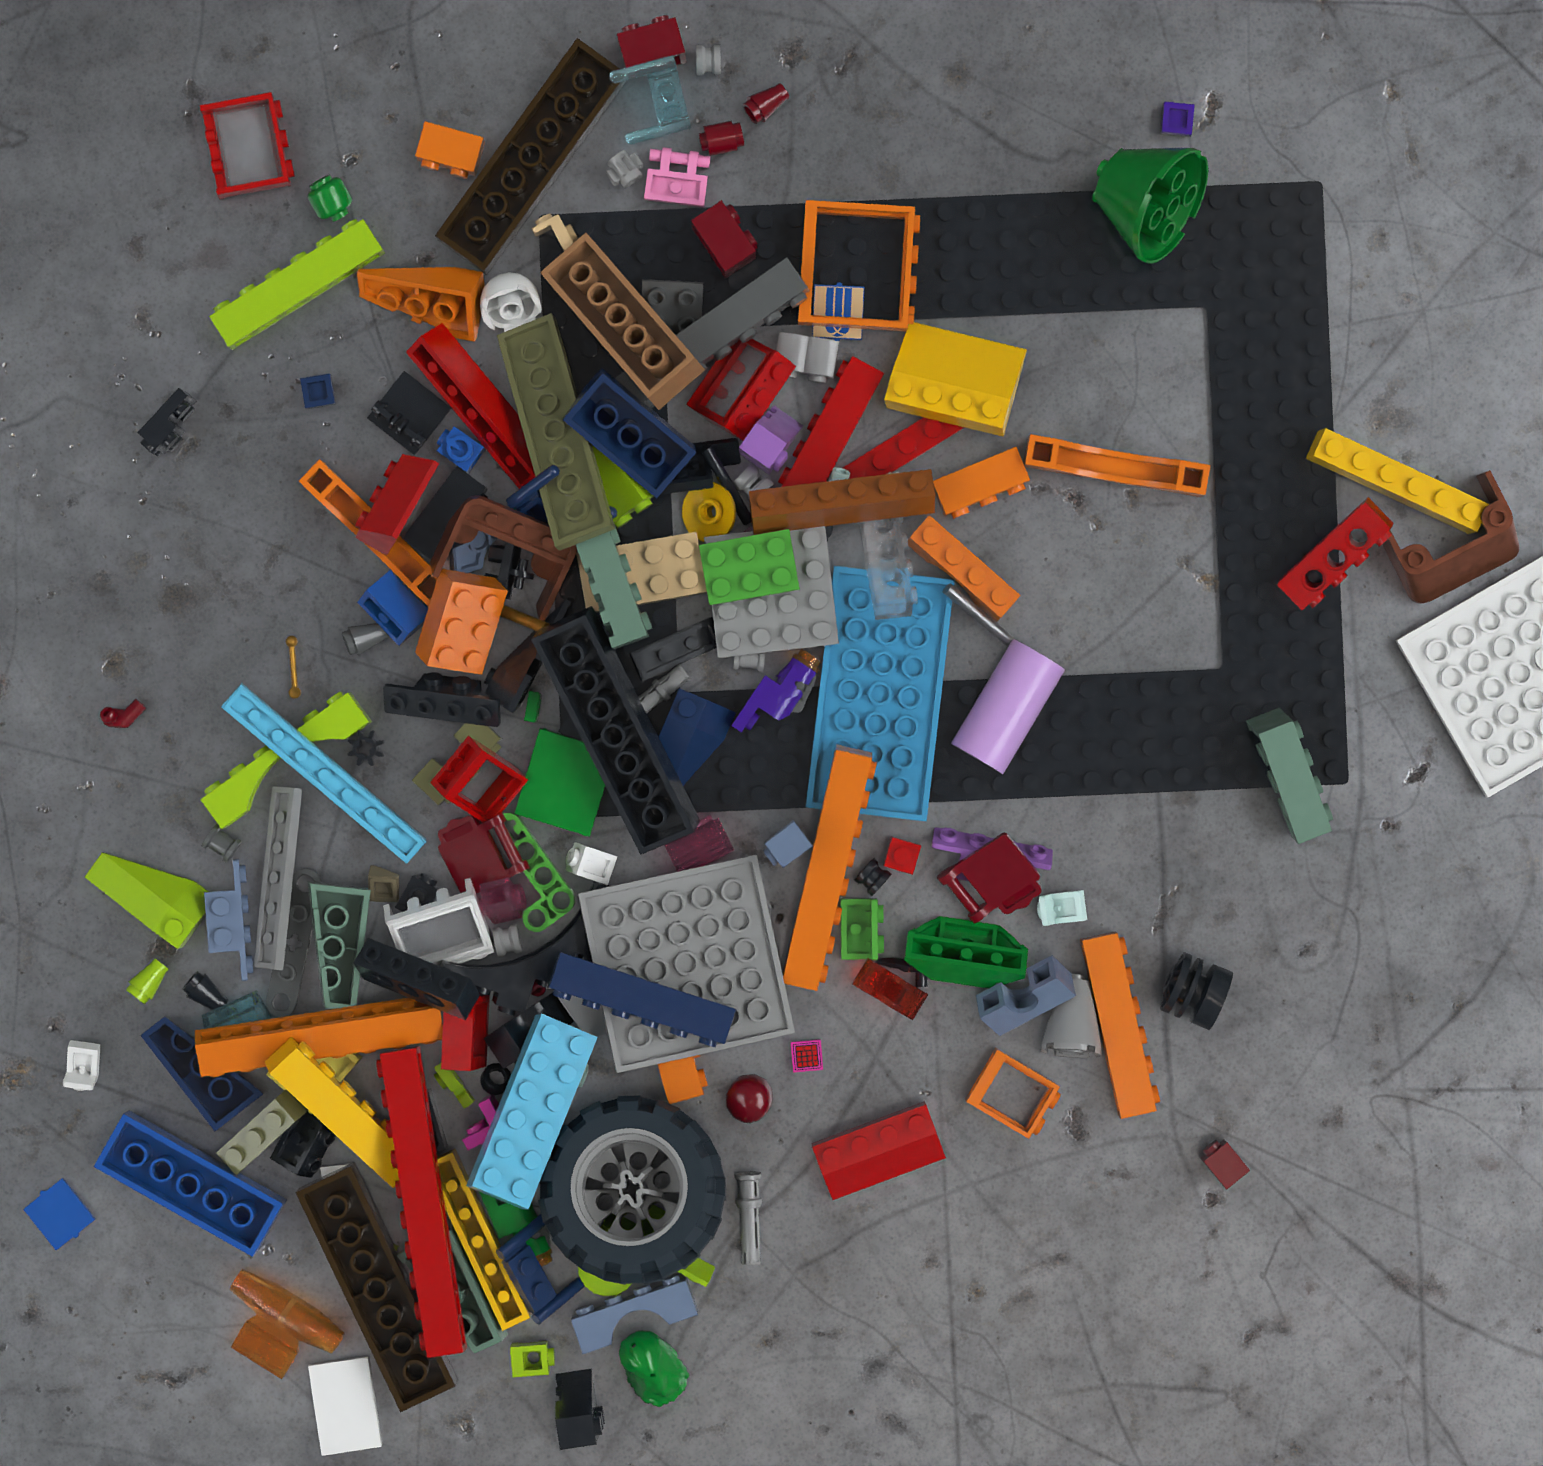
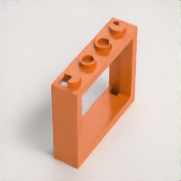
[798,200,920,332]

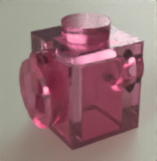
[479,877,527,925]

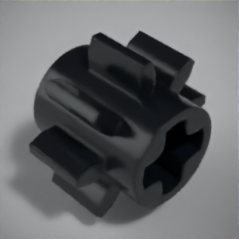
[348,730,385,766]

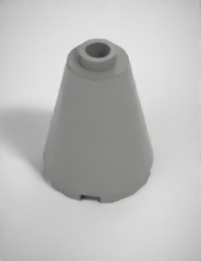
[1041,974,1102,1058]

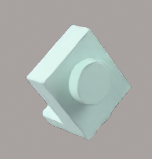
[1037,890,1087,926]

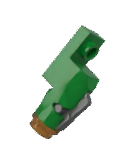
[479,1192,553,1267]

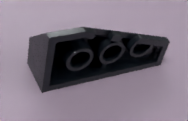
[484,597,575,713]

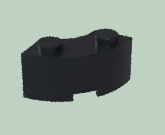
[483,992,574,1069]

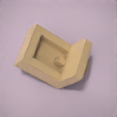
[532,213,578,251]

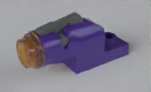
[732,648,821,733]

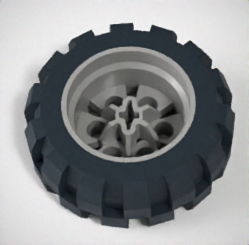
[538,1095,726,1285]

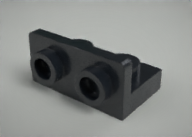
[270,1111,336,1178]

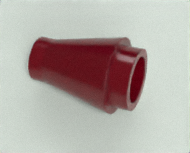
[743,83,789,124]

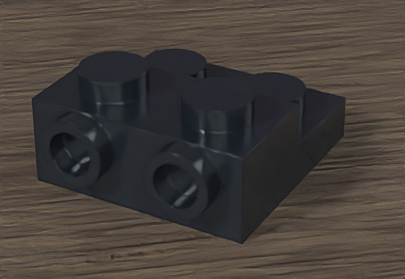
[137,388,197,457]

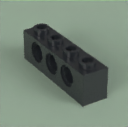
[353,938,480,1020]

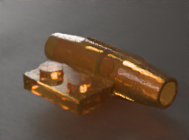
[230,1269,345,1379]

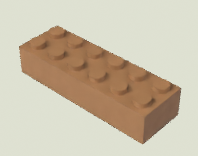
[540,233,705,410]

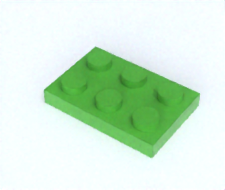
[699,529,800,605]

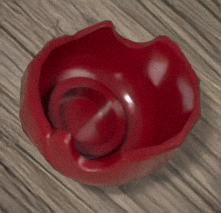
[726,1074,773,1123]

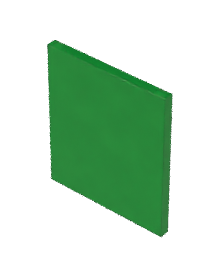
[514,728,605,837]

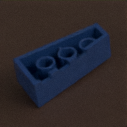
[140,1016,264,1131]

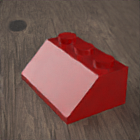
[355,454,439,556]

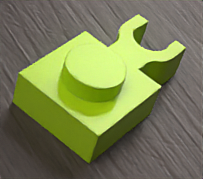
[434,1062,475,1109]

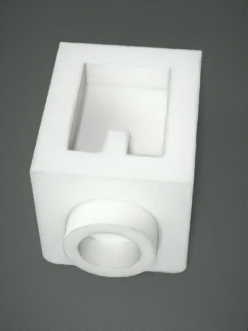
[565,842,617,885]

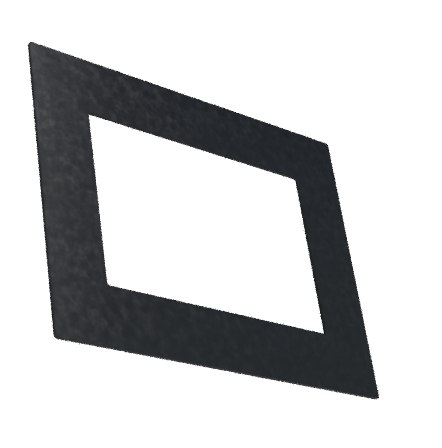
[539,181,1349,817]

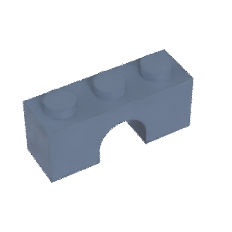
[764,820,812,868]
[976,955,1076,1036]

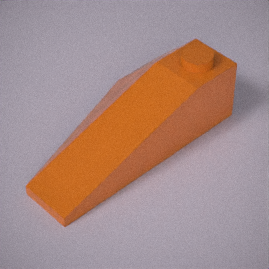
[357,267,484,342]

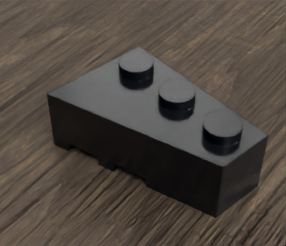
[555,1368,605,1450]

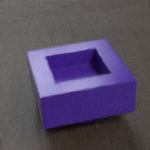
[1161,102,1195,137]

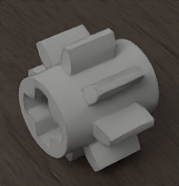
[606,150,644,188]

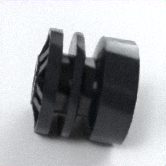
[1160,952,1233,1030]

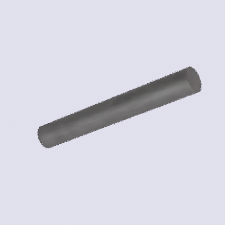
[943,583,1015,647]

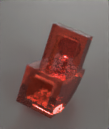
[852,958,928,1020]

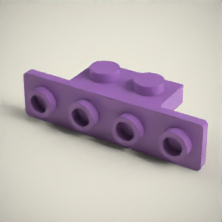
[932,827,1053,881]

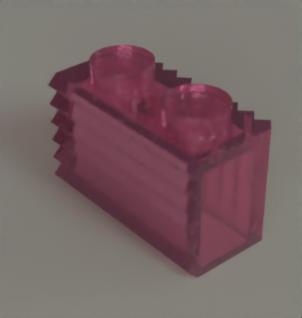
[664,815,735,872]

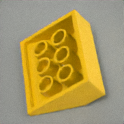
[884,322,1027,437]

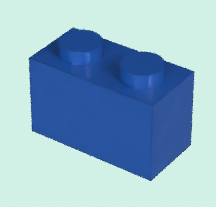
[357,570,428,646]

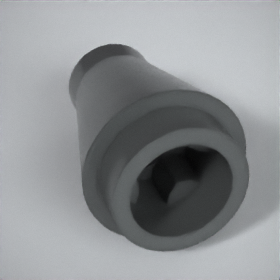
[342,623,389,655]

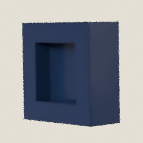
[300,373,336,409]

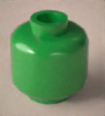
[307,174,353,222]

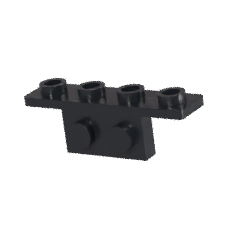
[660,438,741,495]
[383,672,501,727]

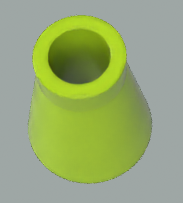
[126,958,169,1004]

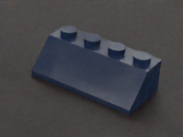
[563,368,696,498]

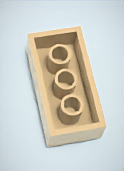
[576,532,707,613]

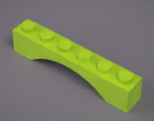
[200,691,372,829]

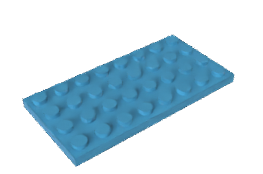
[806,566,955,822]

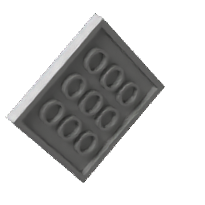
[704,526,839,658]

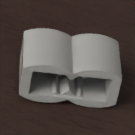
[776,332,839,384]

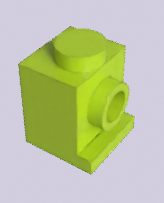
[510,1341,555,1378]

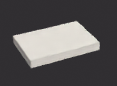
[308,1355,382,1456]

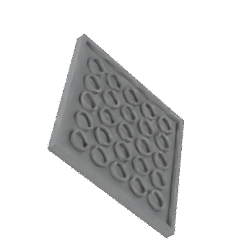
[577,855,795,1073]

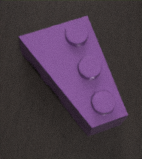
[739,405,803,475]

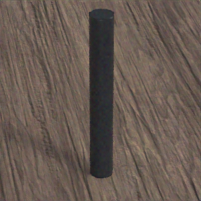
[701,444,752,525]

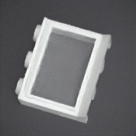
[383,878,494,966]

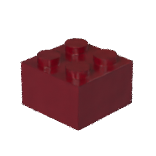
[617,15,687,79]
[691,200,758,278]

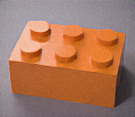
[415,569,508,675]

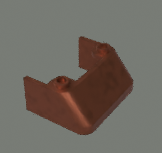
[1382,470,1519,603]
[430,495,577,621]

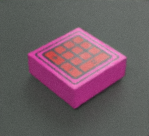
[791,1039,823,1073]

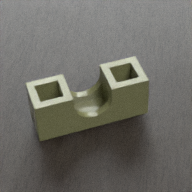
[412,723,503,805]
[216,1090,308,1175]

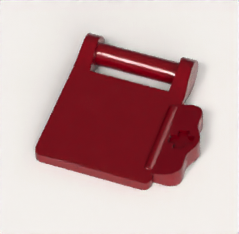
[438,813,530,894]
[937,832,1042,923]

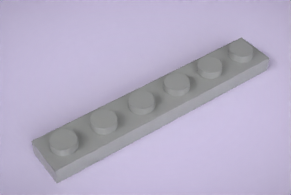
[253,786,302,970]

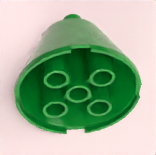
[1092,148,1209,263]

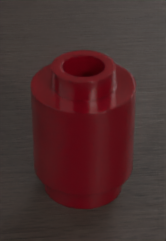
[699,120,744,156]

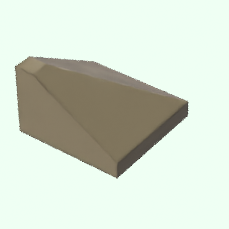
[368,865,399,902]

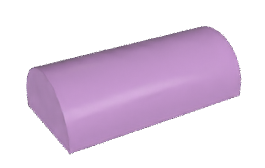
[951,639,1065,774]

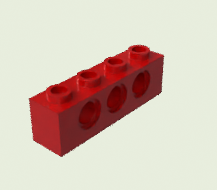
[1277,497,1394,610]

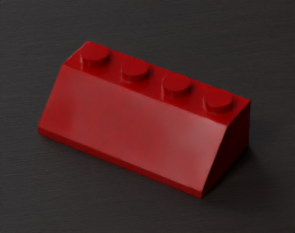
[812,1101,946,1200]

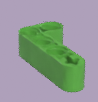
[504,813,576,932]

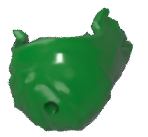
[619,1330,690,1407]

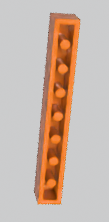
[783,744,877,991]
[195,998,443,1077]

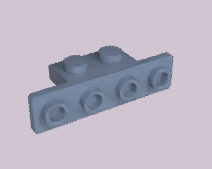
[204,859,253,981]

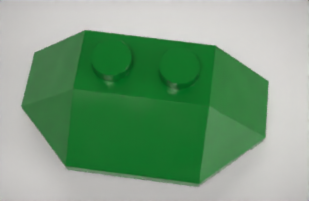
[904,916,1028,989]

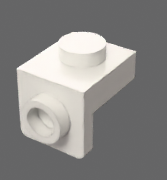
[63,1040,100,1091]

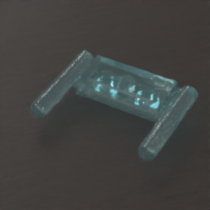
[609,55,691,145]

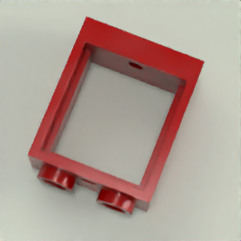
[430,735,528,823]
[441,994,490,1071]

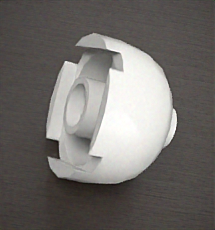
[480,272,542,332]

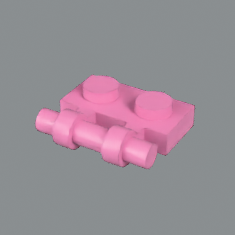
[644,147,711,208]

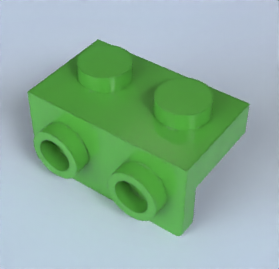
[840,898,884,960]

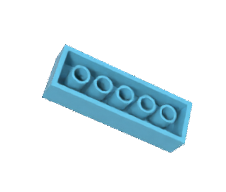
[466,1014,598,1209]

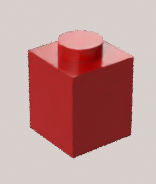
[883,836,921,875]

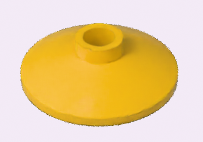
[682,482,736,542]

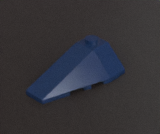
[659,688,736,786]

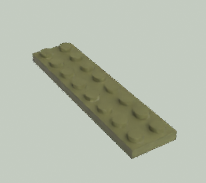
[497,313,615,551]

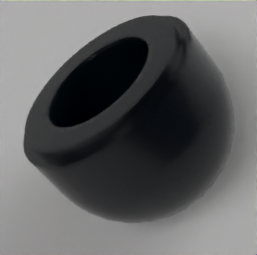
[480,1063,511,1095]

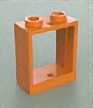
[965,1047,1061,1139]

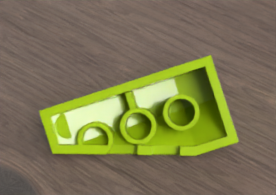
[85,852,209,949]

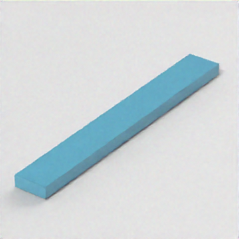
[221,683,427,864]

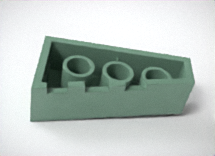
[576,527,652,649]
[1246,707,1333,844]
[307,881,371,1009]
[396,1226,508,1354]

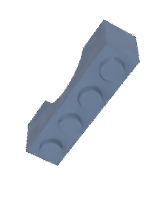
[571,1274,698,1354]

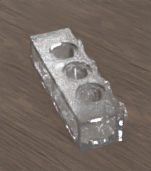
[859,517,918,620]

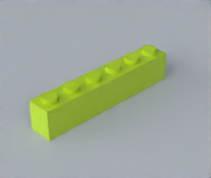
[209,219,386,350]

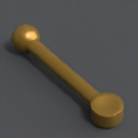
[286,635,301,699]

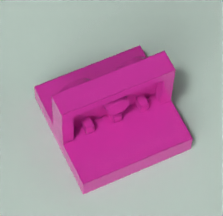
[462,1094,499,1150]

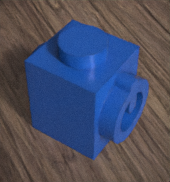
[436,426,486,474]

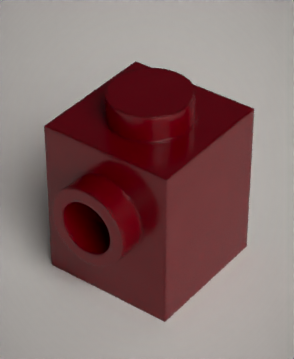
[1201,1139,1250,1190]

